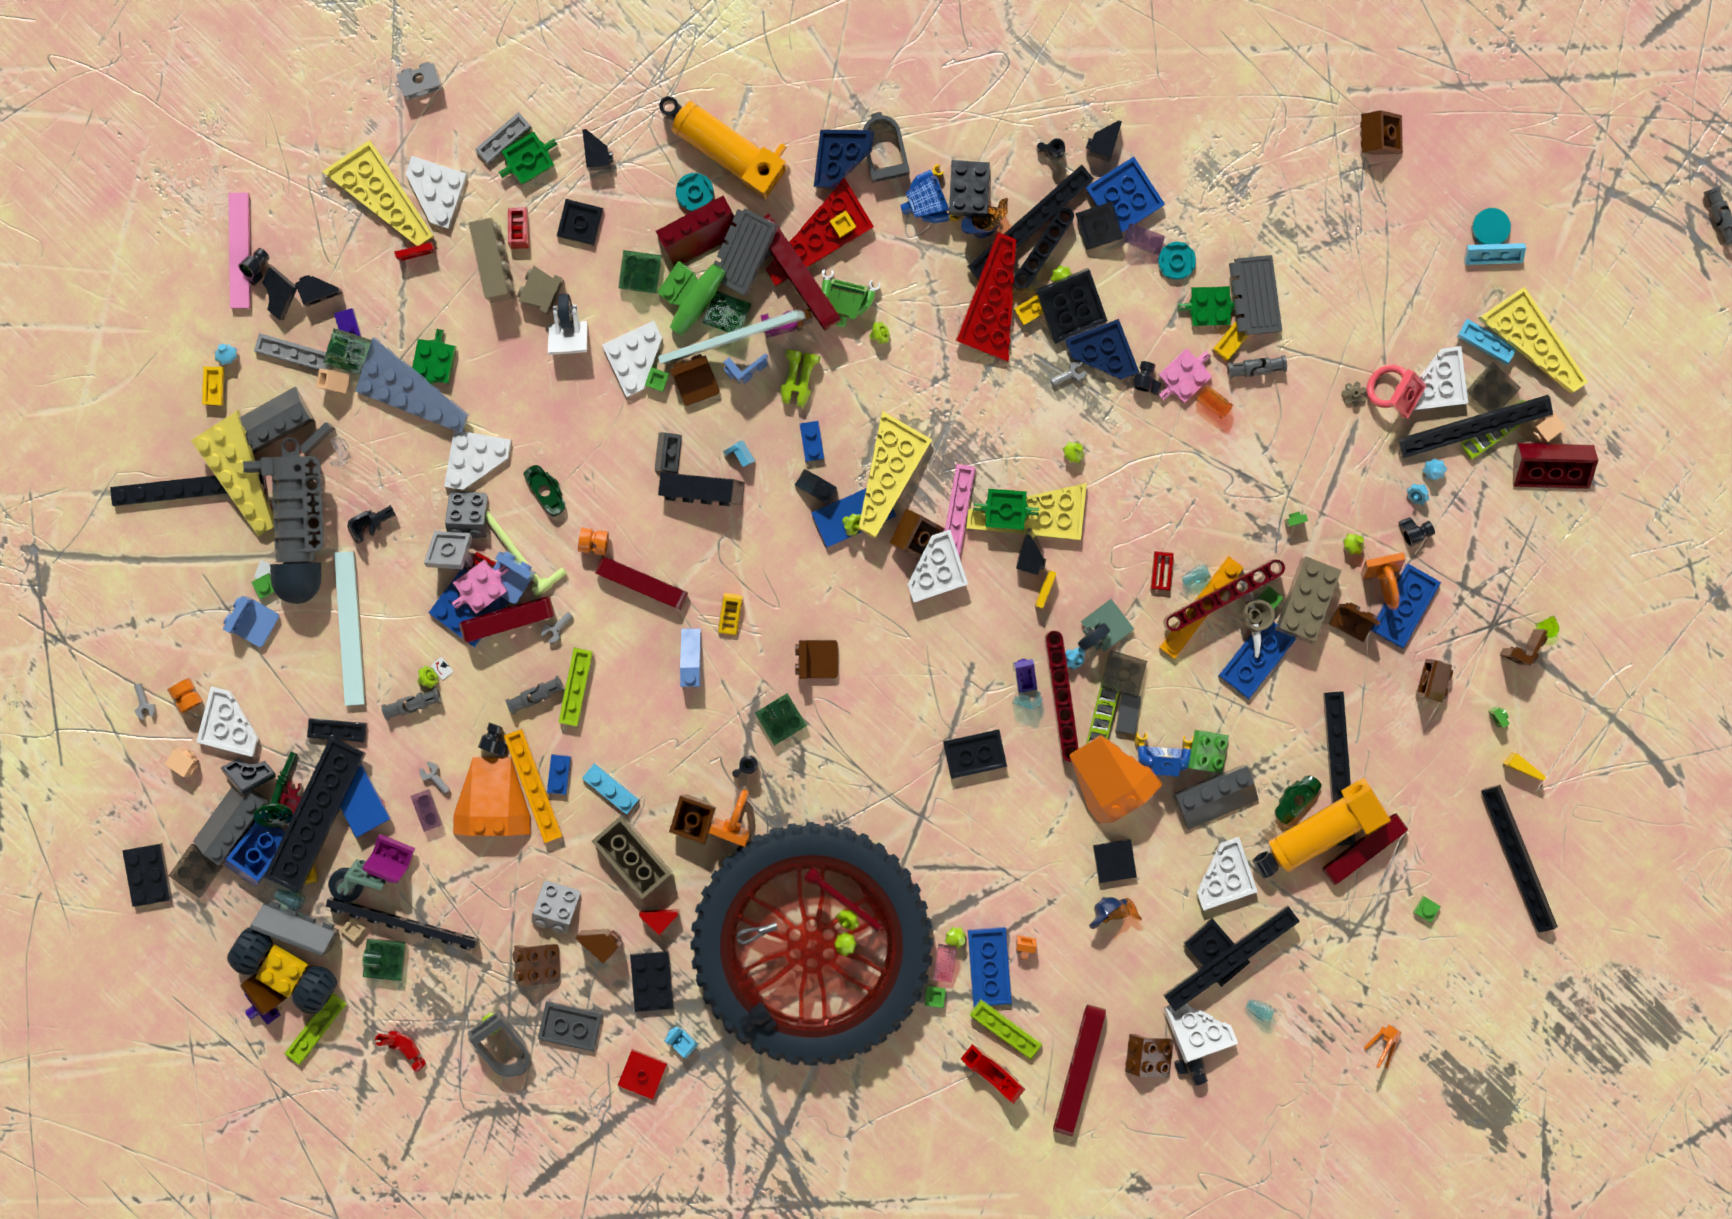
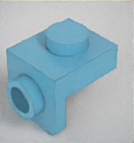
[664,1026,698,1058]

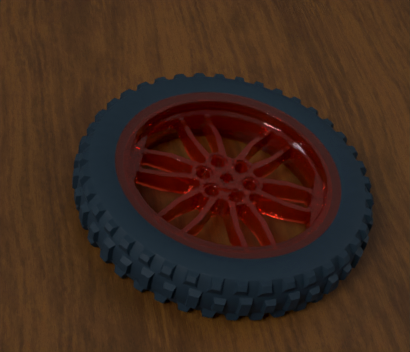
[690,822,933,1066]

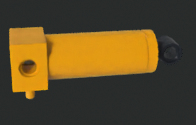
[659,96,787,200]
[1252,777,1391,878]

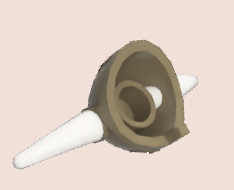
[1240,581,1275,658]

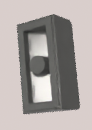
[654,432,682,473]

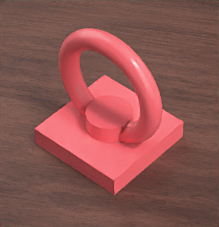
[1366,364,1427,419]

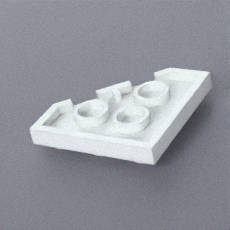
[406,156,467,229]
[602,321,663,397]
[1413,346,1468,411]
[444,431,512,490]
[907,530,968,602]
[196,686,259,757]
[1196,837,1258,911]
[1163,1004,1238,1063]

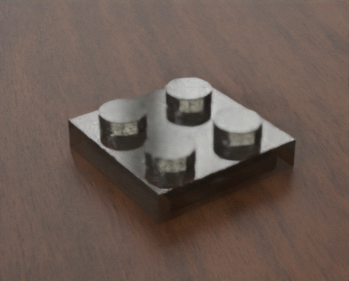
[1467,362,1521,412]
[1100,650,1147,698]
[168,844,223,898]

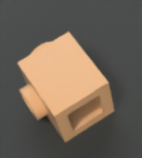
[316,369,349,393]
[1531,413,1566,443]
[164,747,199,777]

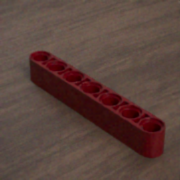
[763,213,841,331]
[1163,559,1285,631]
[1045,631,1079,762]
[1053,1004,1106,1137]

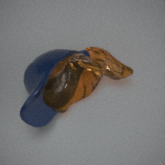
[961,198,1008,239]
[1089,897,1142,929]

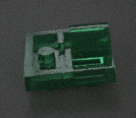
[618,250,662,294]
[702,291,752,333]
[323,328,372,375]
[755,693,807,746]
[362,938,406,981]

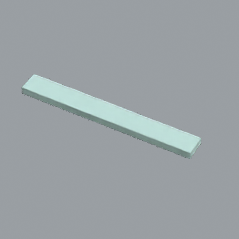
[658,311,805,364]
[334,551,365,706]

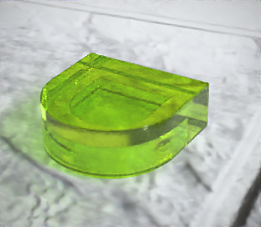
[1535,615,1559,638]

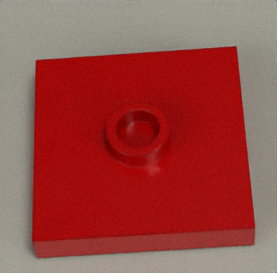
[617,1049,667,1100]

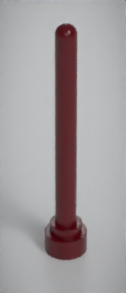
[803,867,883,932]

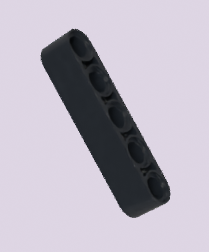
[1013,207,1074,291]

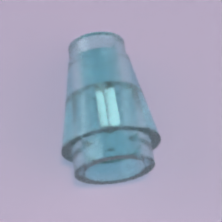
[1181,564,1211,587]
[274,889,305,910]
[1245,998,1275,1023]

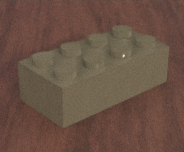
[468,218,515,303]
[1275,556,1342,644]
[591,814,673,899]

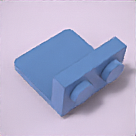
[723,353,769,384]
[493,551,536,604]
[223,596,280,647]

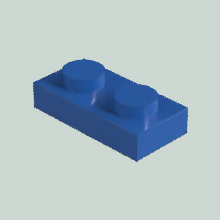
[800,421,824,462]
[547,754,571,795]

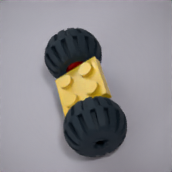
[227,927,337,1014]

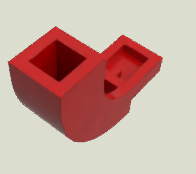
[961,1044,1025,1104]

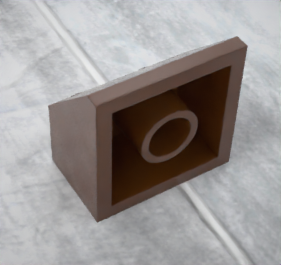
[1360,110,1403,155]
[889,509,945,559]
[1416,659,1453,702]
[669,794,716,844]
[575,929,623,964]

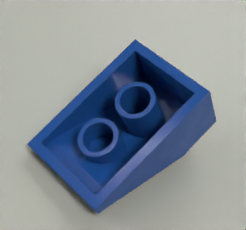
[224,816,285,887]

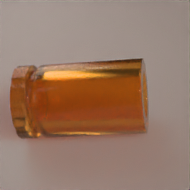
[1196,384,1233,419]

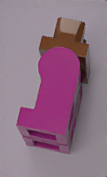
[761,307,813,338]

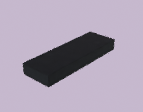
[307,718,367,742]

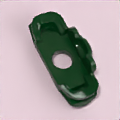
[523,465,565,517]
[1275,776,1322,824]

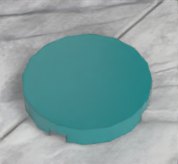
[676,173,714,211]
[1471,208,1511,245]
[1157,241,1196,280]

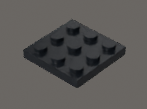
[1035,268,1108,344]

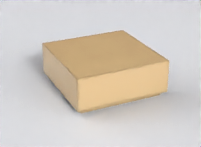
[340,917,367,943]

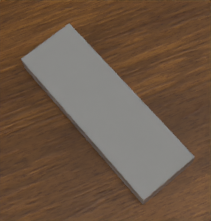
[475,112,532,165]

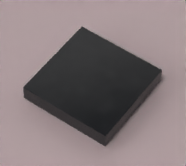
[557,199,603,246]
[1075,201,1124,250]
[1093,839,1137,883]

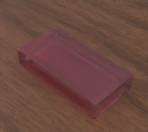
[933,944,957,983]

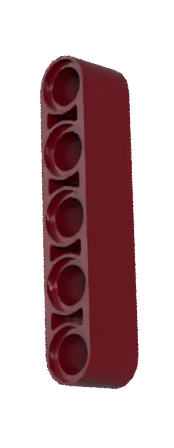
[595,556,688,610]
[459,596,555,642]
[1322,813,1408,885]

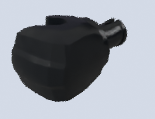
[347,505,396,544]

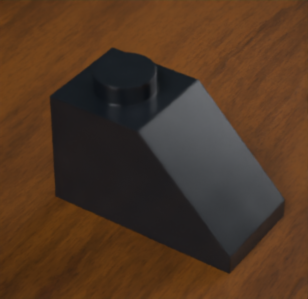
[1085,120,1122,162]
[582,129,614,171]
[295,275,343,307]
[795,469,837,505]
[1016,528,1046,575]

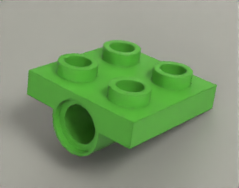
[1188,730,1229,773]

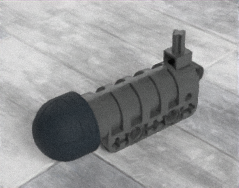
[243,438,324,604]

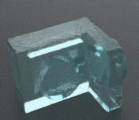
[1012,691,1043,710]

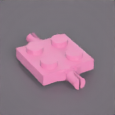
[1158,348,1212,403]
[452,560,509,613]

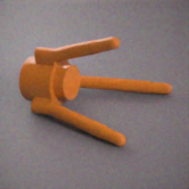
[1364,1024,1402,1068]

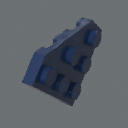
[813,129,874,189]
[1065,319,1139,380]

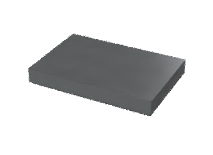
[538,1001,603,1052]

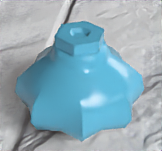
[215,344,237,365]
[1422,458,1447,481]
[1407,484,1429,505]
[1065,647,1086,670]

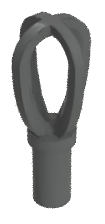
[736,922,778,945]

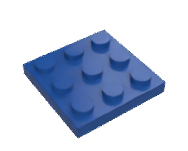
[1085,156,1165,233]
[428,567,510,647]

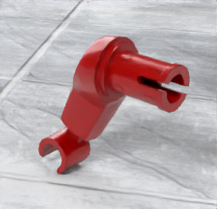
[375,1031,426,1072]

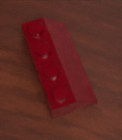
[656,195,737,267]
[1513,443,1599,489]

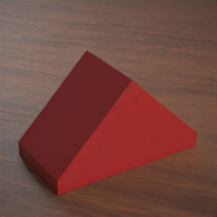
[639,909,679,935]

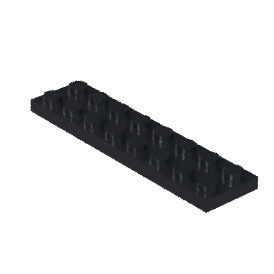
[264,737,366,893]

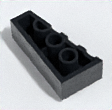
[658,472,745,507]

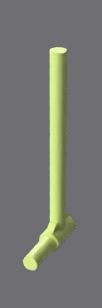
[485,511,567,598]

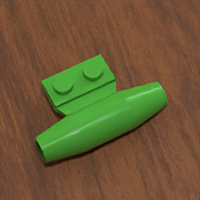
[657,261,726,335]

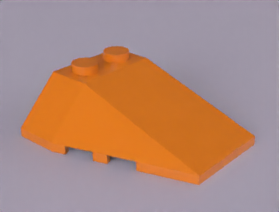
[1070,735,1162,823]
[453,757,531,836]

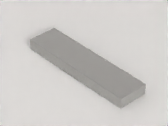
[254,333,334,370]

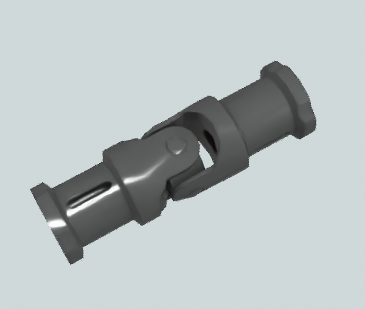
[1703,186,1732,245]
[1227,355,1287,379]
[505,675,565,715]
[381,687,442,721]

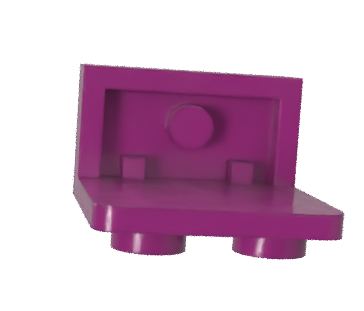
[362,834,415,883]

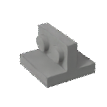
[424,531,474,569]

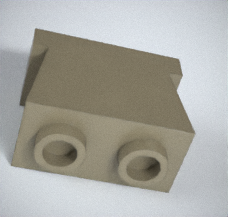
[517,266,564,315]

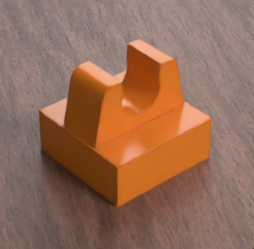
[1016,935,1036,960]

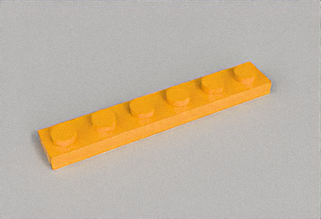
[1159,556,1244,659]
[504,728,563,843]

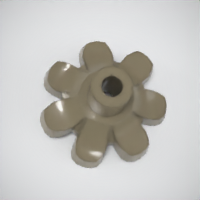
[1341,381,1366,407]

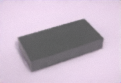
[299,422,335,455]
[1115,693,1141,734]

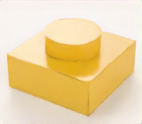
[830,211,856,238]

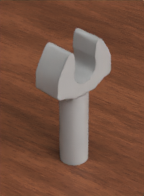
[1051,362,1087,386]
[541,612,573,643]
[134,683,156,720]
[419,762,450,794]

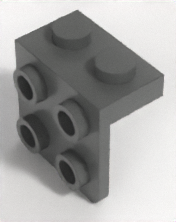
[445,492,488,538]

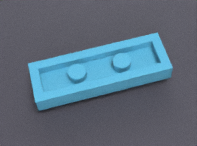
[1464,243,1526,265]
[1457,319,1516,365]
[582,763,639,815]

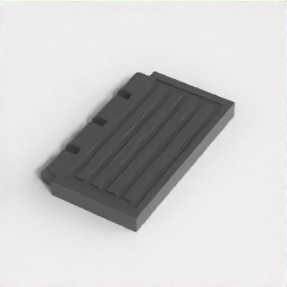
[714,208,779,296]
[1229,255,1282,336]

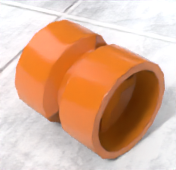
[578,527,609,556]
[167,678,203,714]

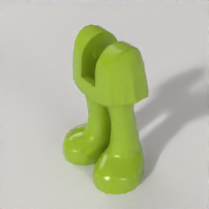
[781,349,821,407]

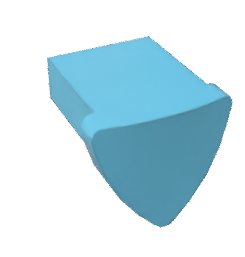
[723,441,755,467]

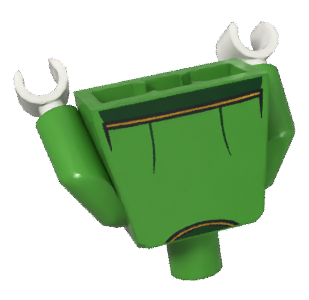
[821,269,880,327]

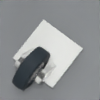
[548,294,588,355]

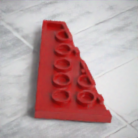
[766,178,874,287]
[955,232,1016,362]

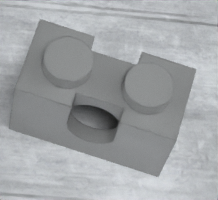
[397,62,444,101]

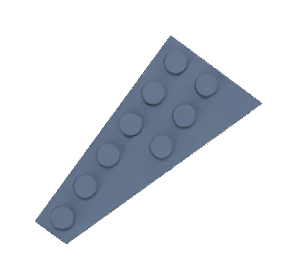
[355,337,469,433]

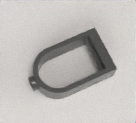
[863,112,910,183]
[468,1010,529,1077]

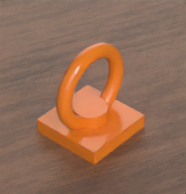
[1361,552,1406,610]
[709,789,751,847]

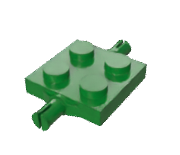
[498,132,558,185]
[1177,286,1235,326]
[412,329,457,386]
[973,488,1039,530]

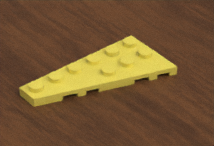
[322,140,435,246]
[1478,287,1588,394]
[191,410,274,537]
[858,411,932,538]
[966,483,1087,540]

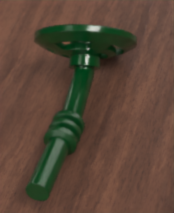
[254,751,298,828]

